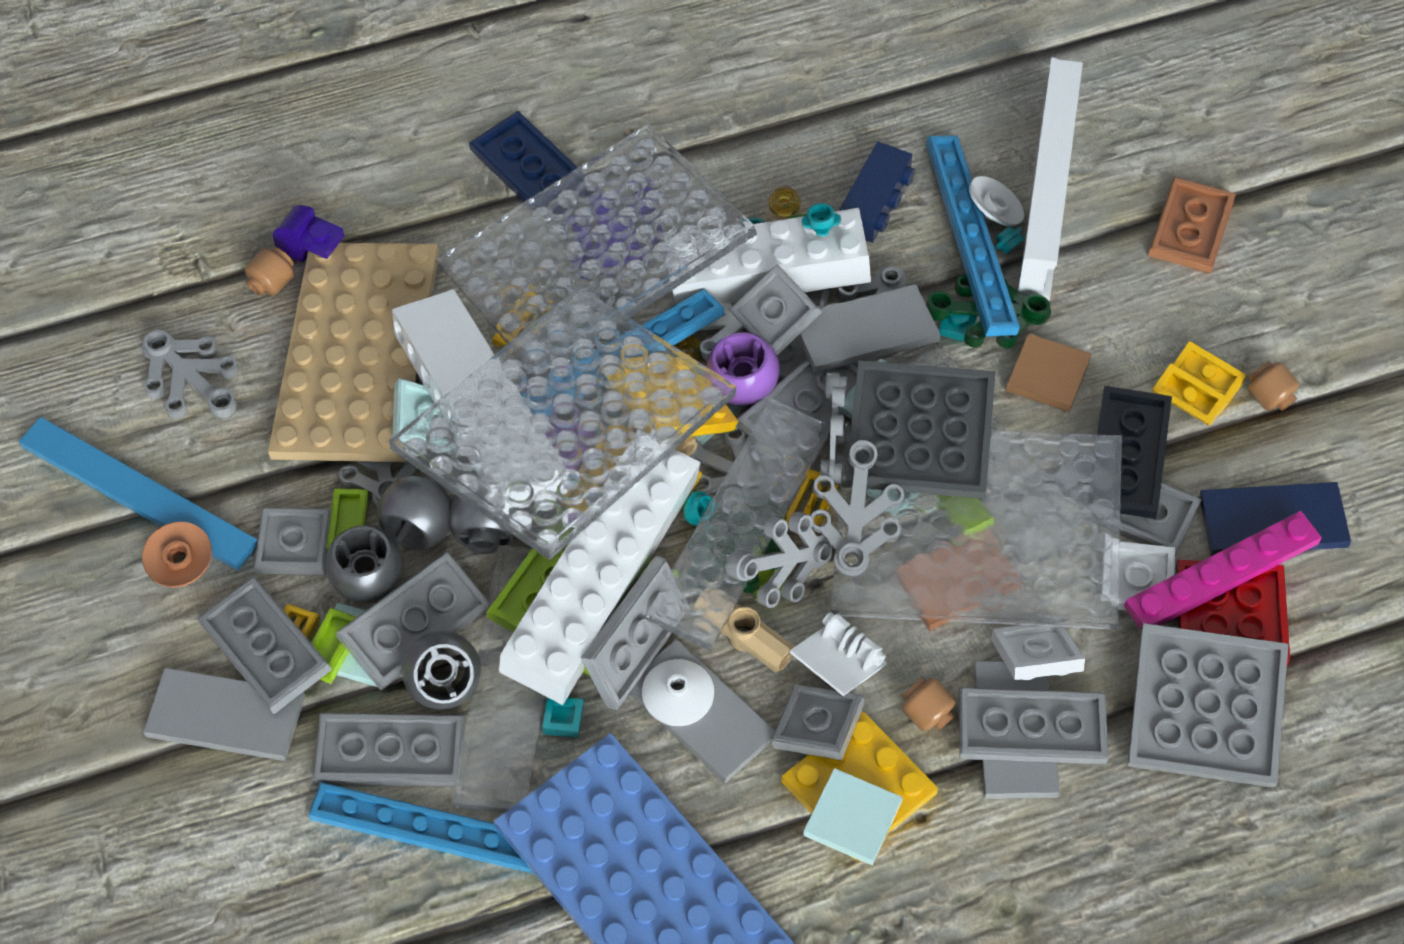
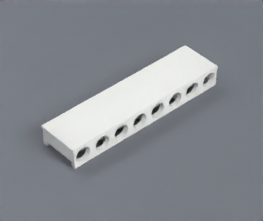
[1018,57,1083,301]
[392,289,568,518]

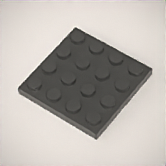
[845,360,996,499]

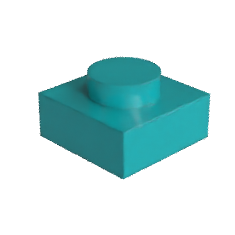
[939,315,978,341]
[542,697,584,738]

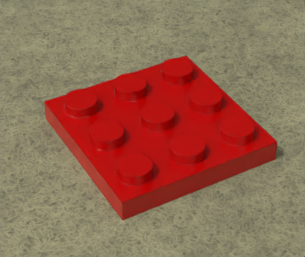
[1176,560,1290,666]

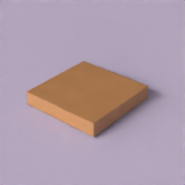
[1006,333,1092,412]

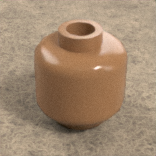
[245,247,294,296]
[1248,360,1299,411]
[901,677,956,731]

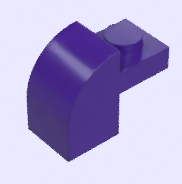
[273,205,344,262]

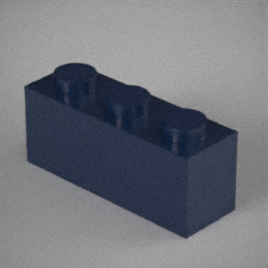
[839,141,915,243]

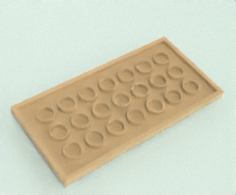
[268,243,439,462]

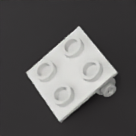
[789,612,887,696]

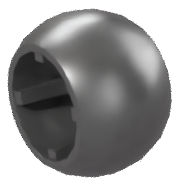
[377,476,451,550]
[449,481,524,554]
[325,525,403,602]
[402,631,481,710]

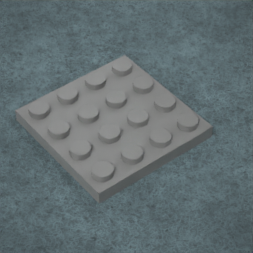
[1127,623,1289,788]

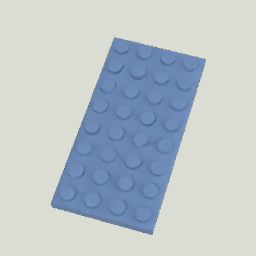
[494,733,794,944]

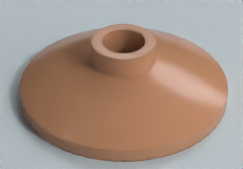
[142,522,212,588]

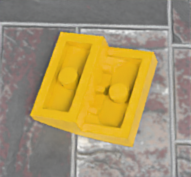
[1152,341,1247,426]

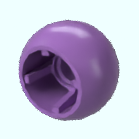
[706,332,780,406]

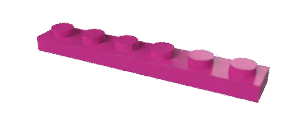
[1124,511,1322,630]

